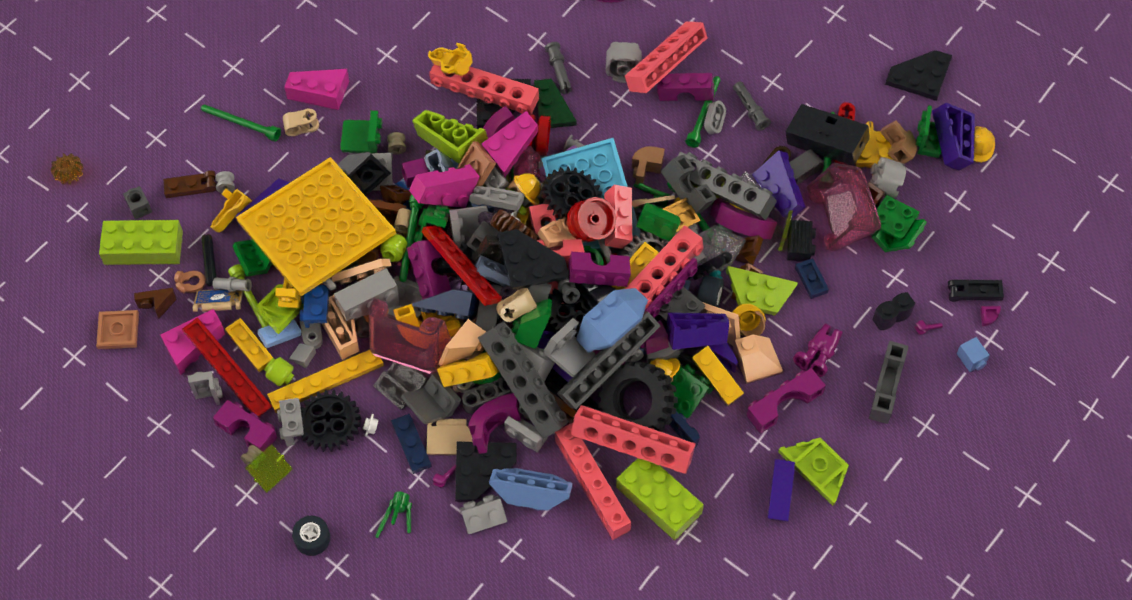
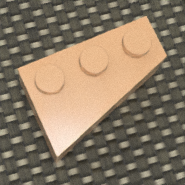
[322,295,360,360]

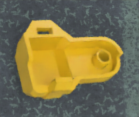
[428,43,473,76]
[210,189,252,233]

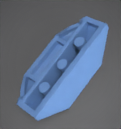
[576,288,648,353]
[489,468,573,511]

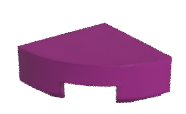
[980,306,1001,326]

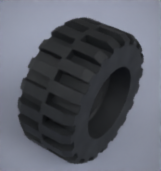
[598,361,678,432]

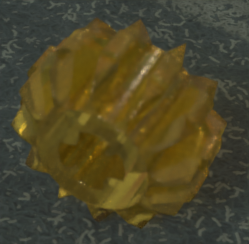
[51,153,84,185]

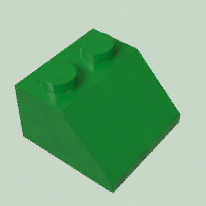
[512,299,552,349]

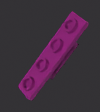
[642,257,698,318]

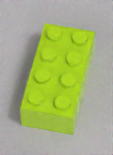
[99,220,183,265]
[616,458,704,541]

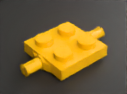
[856,121,893,176]

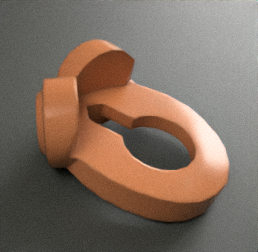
[174,271,206,294]

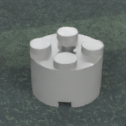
[606,42,642,83]
[869,157,906,199]

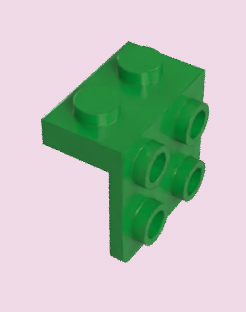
[916,105,941,158]
[340,110,382,153]
[870,195,920,240]
[636,203,681,241]
[414,204,451,242]
[871,219,927,252]
[232,239,272,276]
[670,364,714,418]

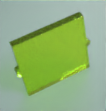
[778,210,793,251]
[245,444,293,493]

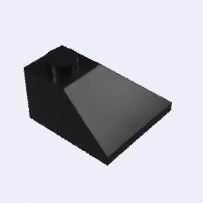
[337,152,391,196]

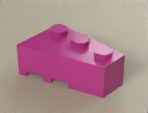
[284,69,349,110]
[481,111,538,178]
[409,164,480,208]
[160,309,225,375]

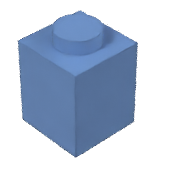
[957,337,990,372]

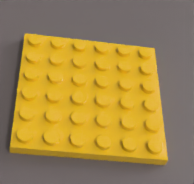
[236,157,396,297]

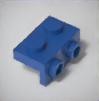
[300,285,329,328]

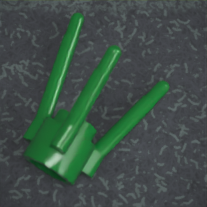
[634,183,670,209]
[375,492,412,538]

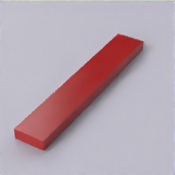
[422,225,502,306]
[182,317,272,418]

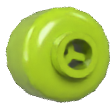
[380,234,408,262]
[264,357,294,386]

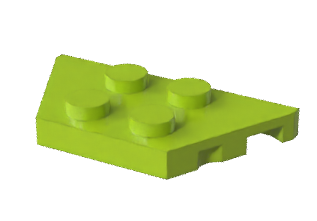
[725,266,798,315]
[256,284,304,334]
[778,438,849,506]

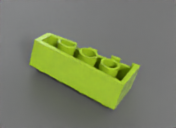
[412,110,488,164]

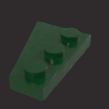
[534,79,577,128]

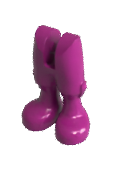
[793,323,843,377]

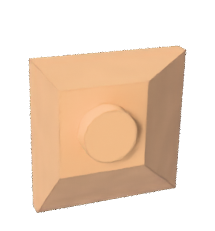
[438,319,486,366]
[733,335,783,384]

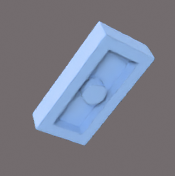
[257,319,302,349]

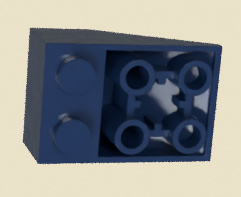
[412,289,480,320]

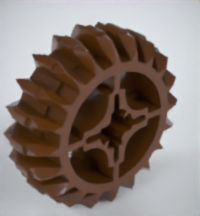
[490,210,539,240]

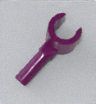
[914,320,943,335]
[433,465,456,488]

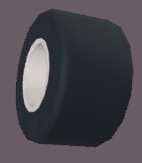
[697,275,724,307]
[292,515,330,556]

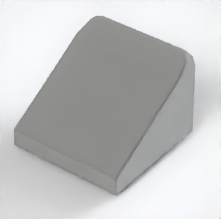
[289,344,316,368]

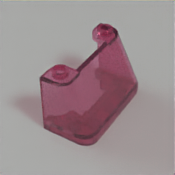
[807,163,881,251]
[369,298,451,374]

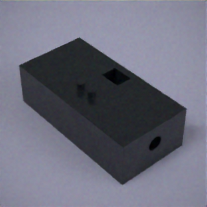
[785,104,870,166]

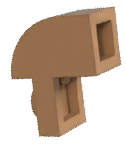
[880,120,917,164]
[632,146,665,184]

